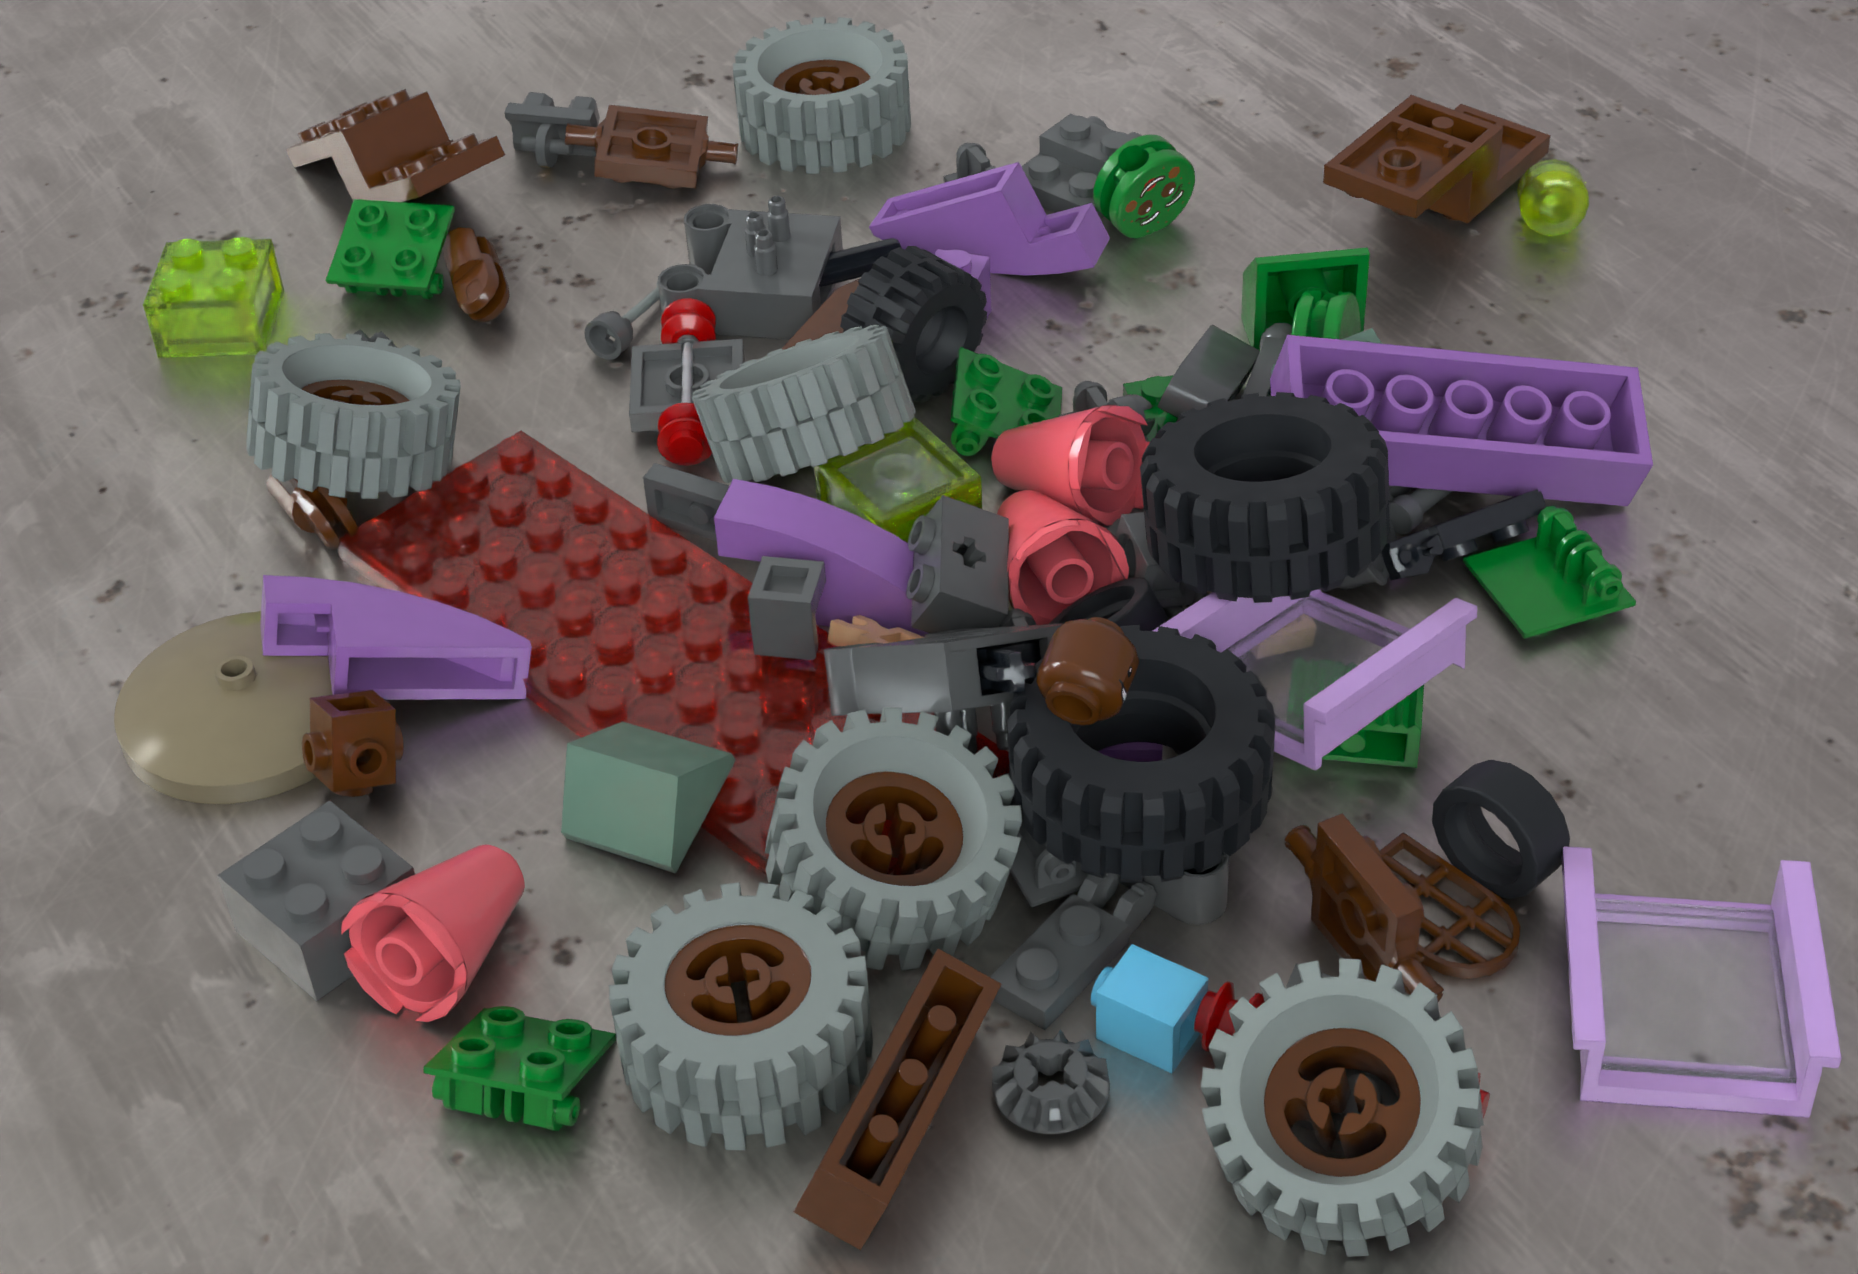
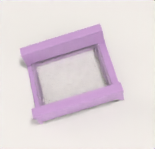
[1153,589,1477,771]
[1561,846,1841,1118]

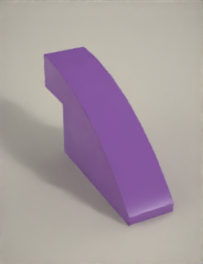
[869,162,1110,276]
[714,479,928,637]
[260,575,532,700]

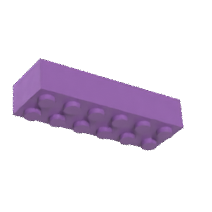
[1270,335,1653,506]

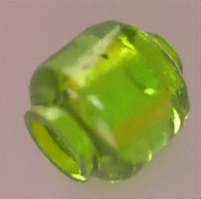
[1517,159,1590,236]

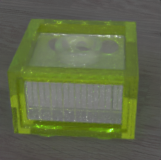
[143,237,284,358]
[814,417,982,543]

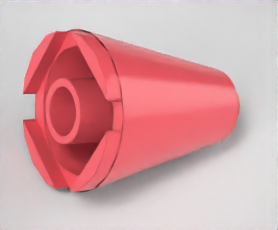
[991,405,1150,526]
[997,490,1129,625]
[341,845,525,1022]

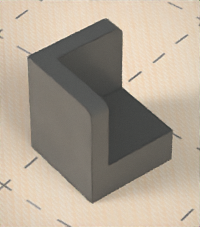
[748,556,826,660]

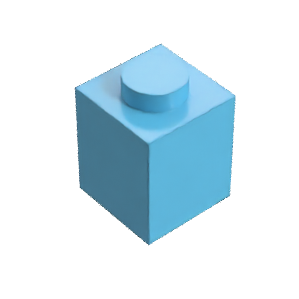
[1091,944,1209,1074]

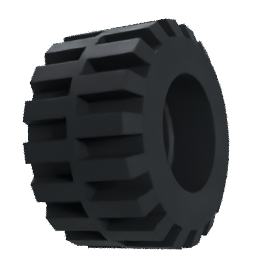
[840,246,987,403]

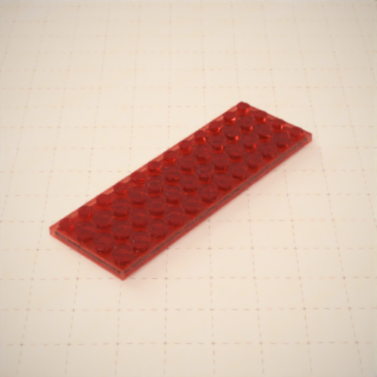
[337,431,1009,885]

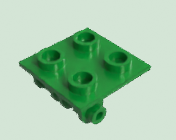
[326,199,455,299]
[950,347,1062,456]
[1463,506,1636,639]
[423,1006,616,1131]

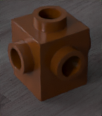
[302,690,404,797]

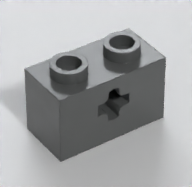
[906,495,1009,633]

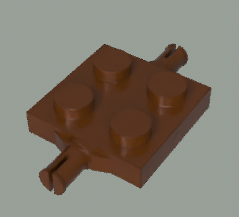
[565,105,738,189]
[1284,813,1444,1002]

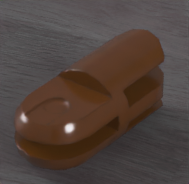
[443,227,510,322]
[266,474,359,550]

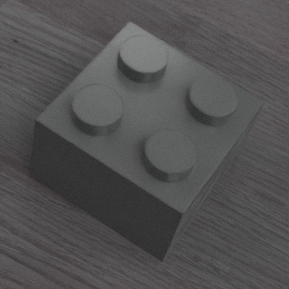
[217,800,415,1001]

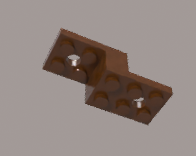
[286,89,505,202]
[1323,95,1550,224]

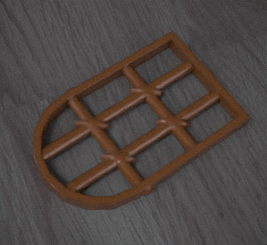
[1380,832,1521,979]

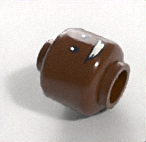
[1036,617,1139,725]

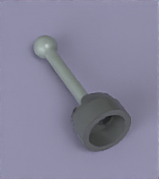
[584,281,660,360]

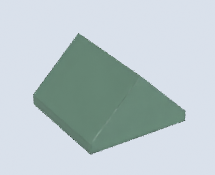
[561,721,736,873]

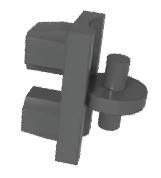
[504,92,600,168]

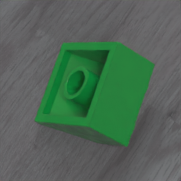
[1241,247,1370,350]

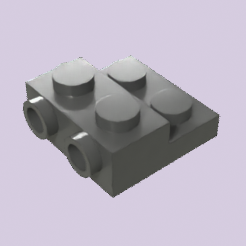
[1021,114,1142,219]

